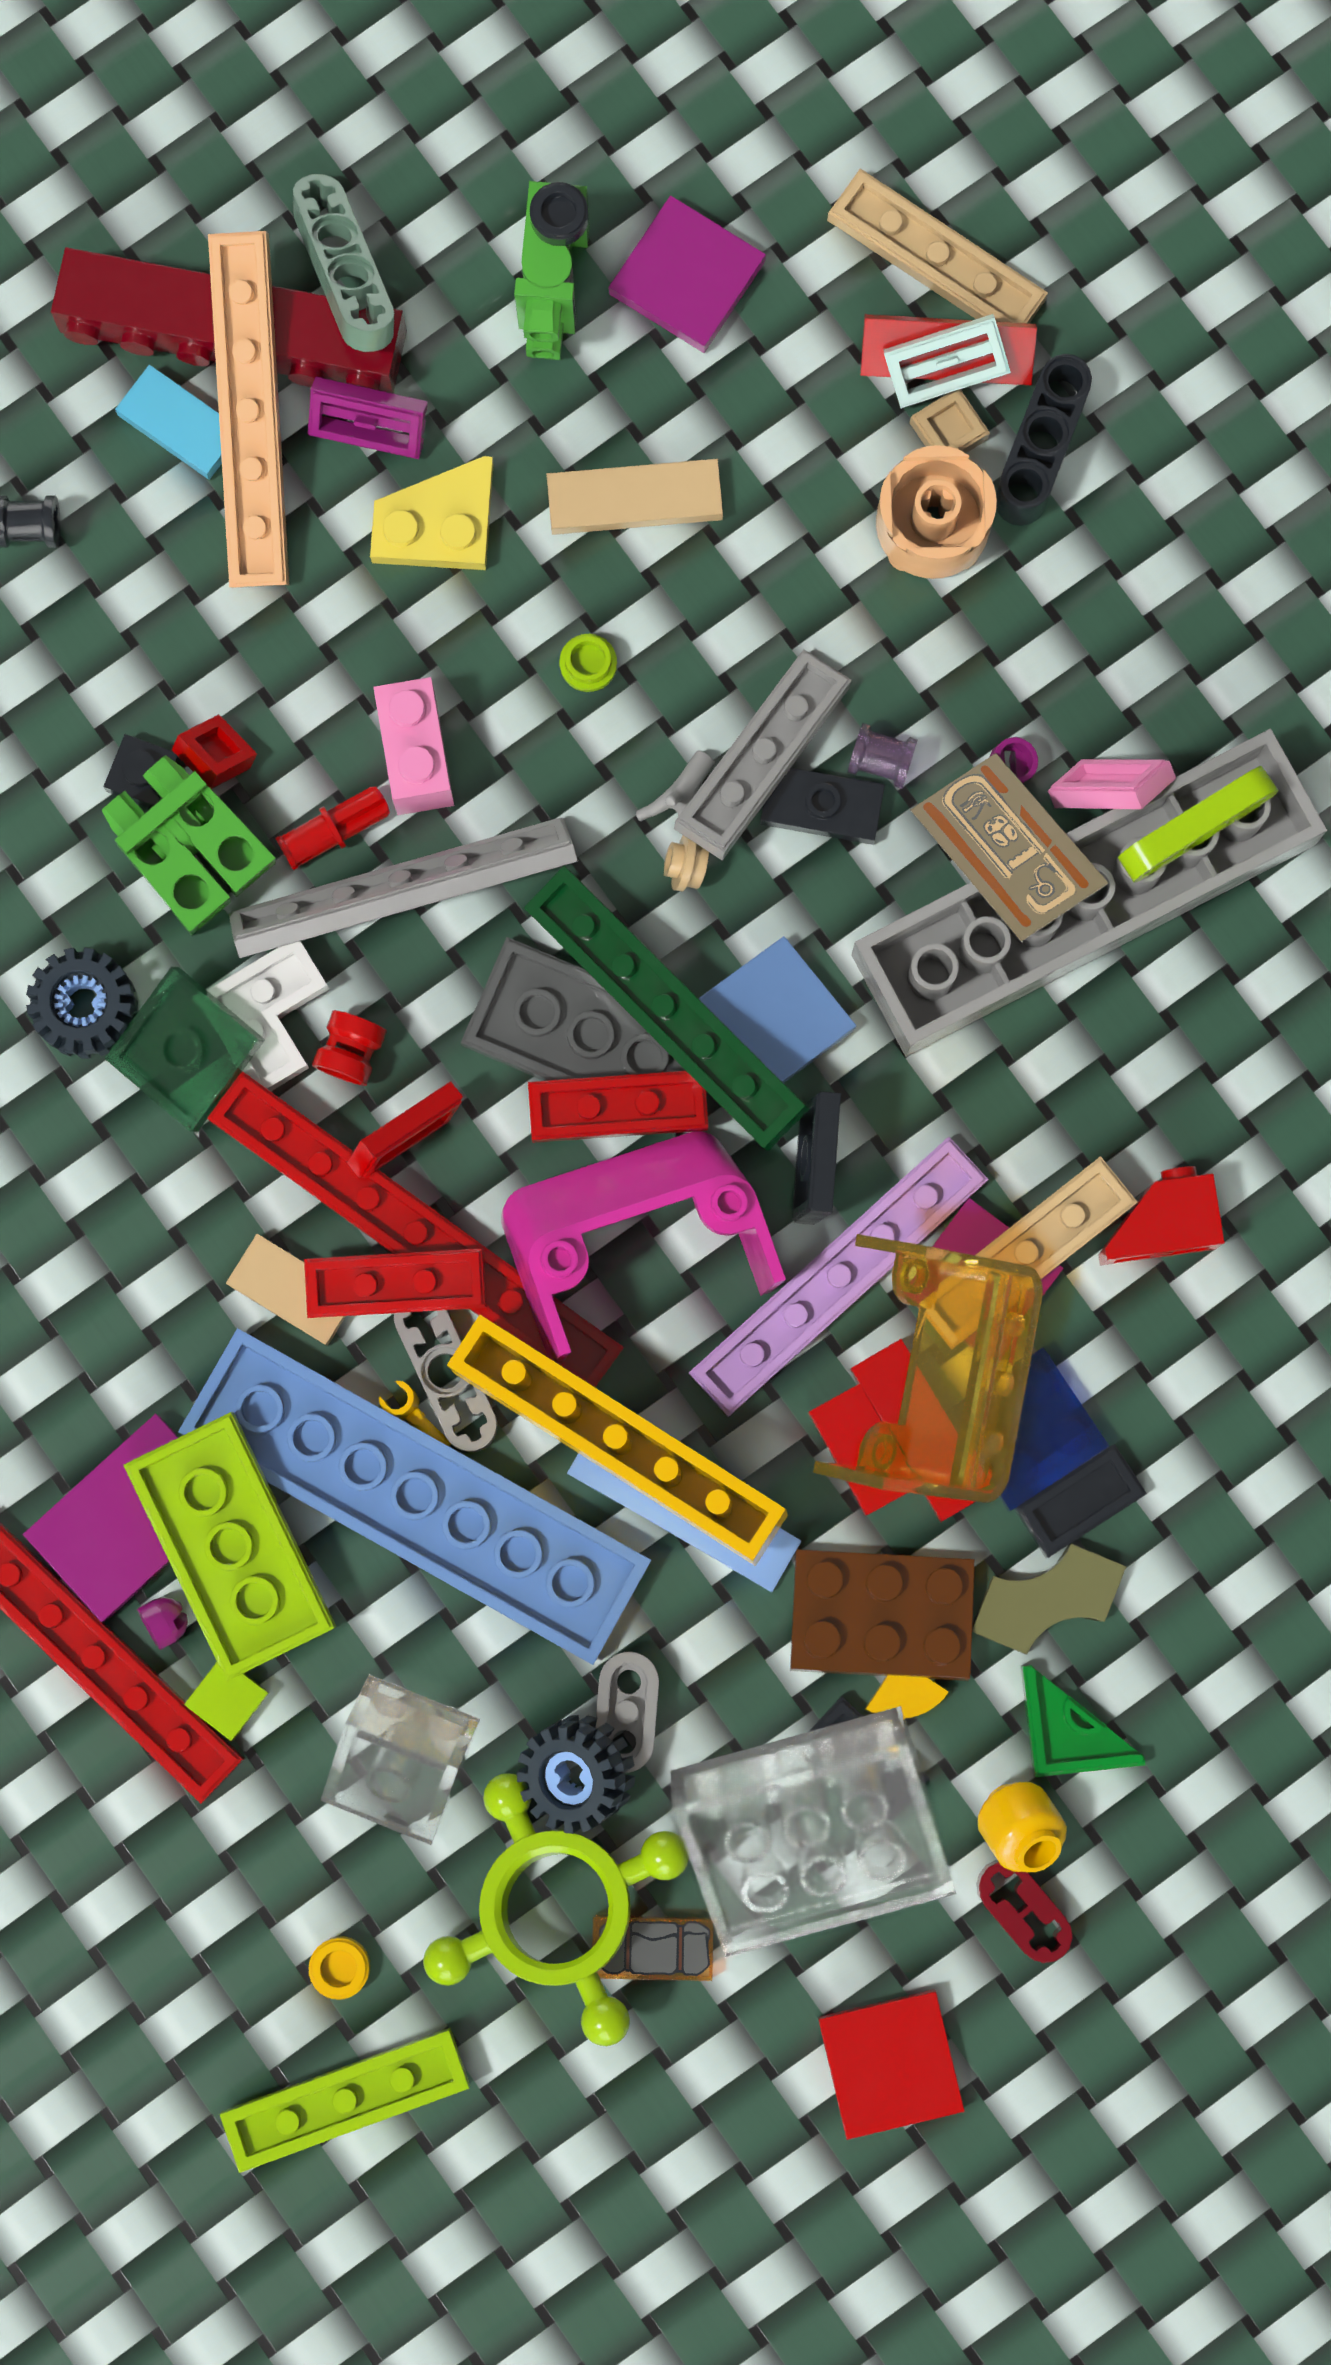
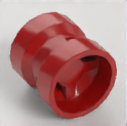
[312,1010,387,1086]

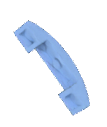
[567,1453,801,1593]

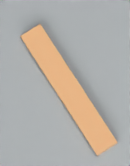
[208,231,289,588]

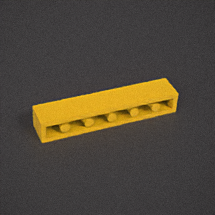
[447,1315,788,1566]

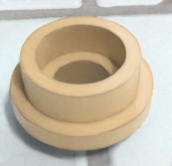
[664,835,709,892]

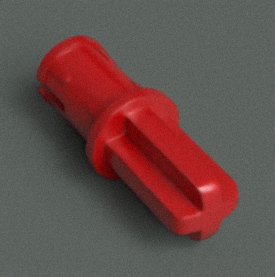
[275,787,390,871]

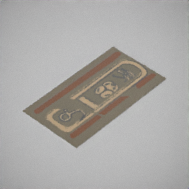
[910,753,1108,942]

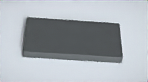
[461,937,686,1136]

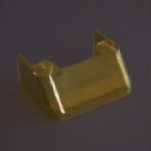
[813,1234,1043,1503]

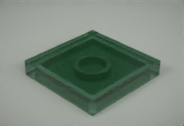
[105,967,265,1132]

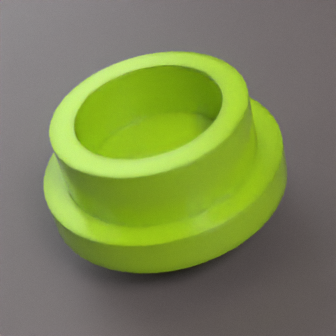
[559,634,617,692]

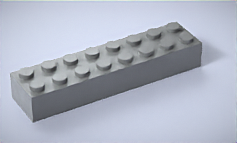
[851,728,1327,1057]

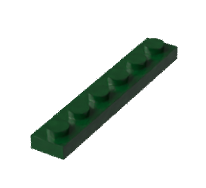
[524,866,810,1151]

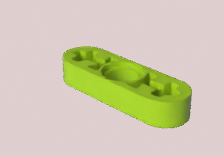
[1118,766,1279,883]

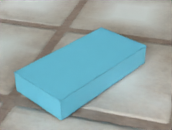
[115,365,222,480]

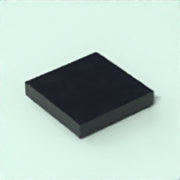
[792,1092,841,1225]

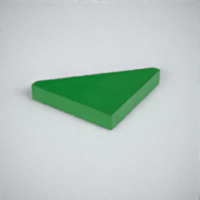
[1021,1665,1146,1777]

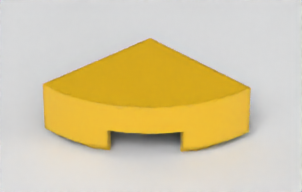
[865,1676,948,1719]

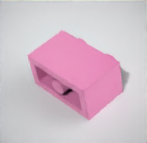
[374,677,454,815]

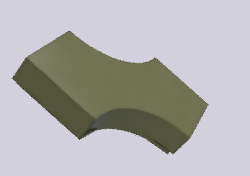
[972,1544,1126,1655]

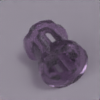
[847,722,918,789]

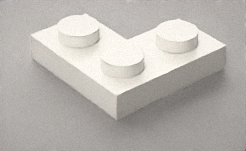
[197,941,329,1091]

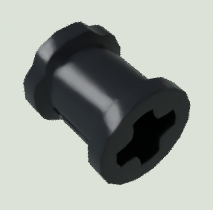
[0,495,61,548]

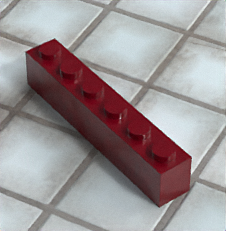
[51,247,407,394]

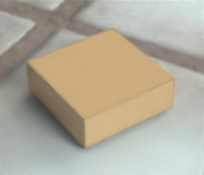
[910,389,990,453]

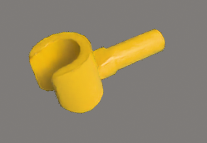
[379,1381,451,1446]

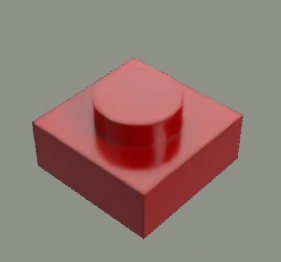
[172,714,257,789]

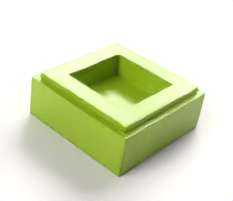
[184,1662,270,1741]

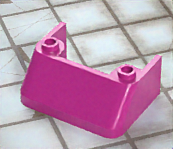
[501,1131,786,1364]

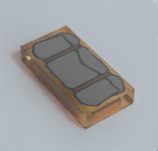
[592,1915,713,1981]

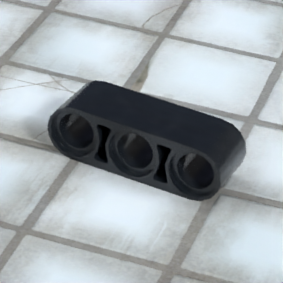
[996,354,1092,526]

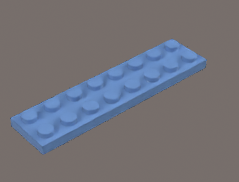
[178,1328,651,1665]

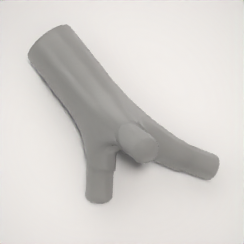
[636,751,715,821]

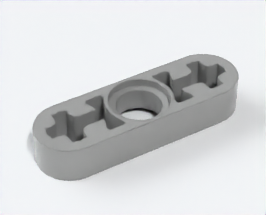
[394,1310,498,1452]

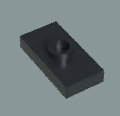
[760,768,885,845]

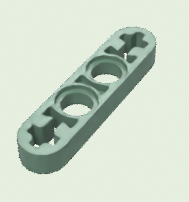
[293,174,394,352]

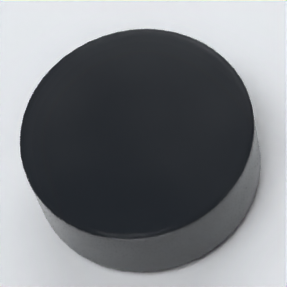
[530,182,589,246]

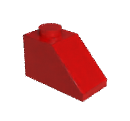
[1098,1166,1225,1266]

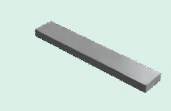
[229,817,577,958]

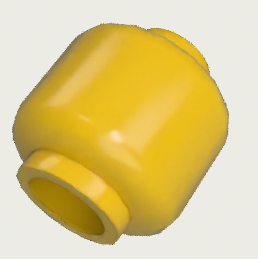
[978,1782,1067,1872]

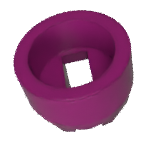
[989,737,1038,784]
[137,1597,188,1650]

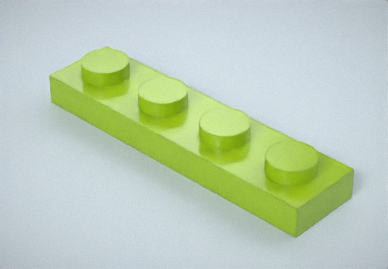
[219,2028,470,2173]

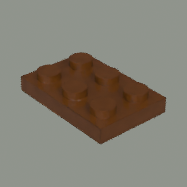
[790,1549,975,1681]

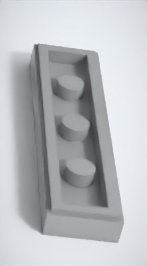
[674,649,852,860]

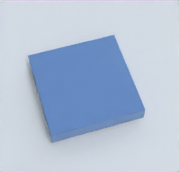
[699,936,856,1083]

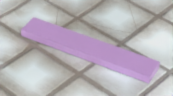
[689,1137,989,1417]

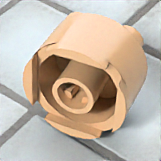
[876,445,997,579]

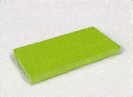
[124,1412,337,1681]

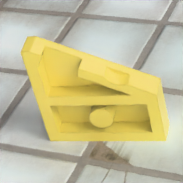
[370,456,494,570]

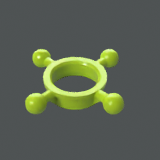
[423,1773,689,2046]

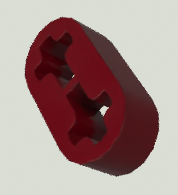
[976,1860,1072,1963]

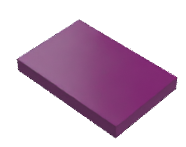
[22,1413,179,1622]

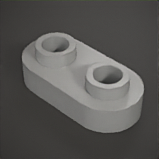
[596,1652,659,1773]

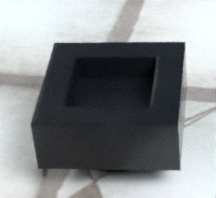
[103,734,181,808]

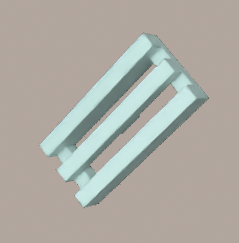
[883,314,1011,408]

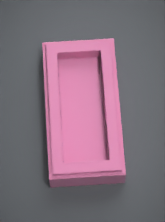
[1048,759,1176,809]

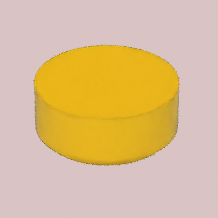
[309,1936,370,2000]

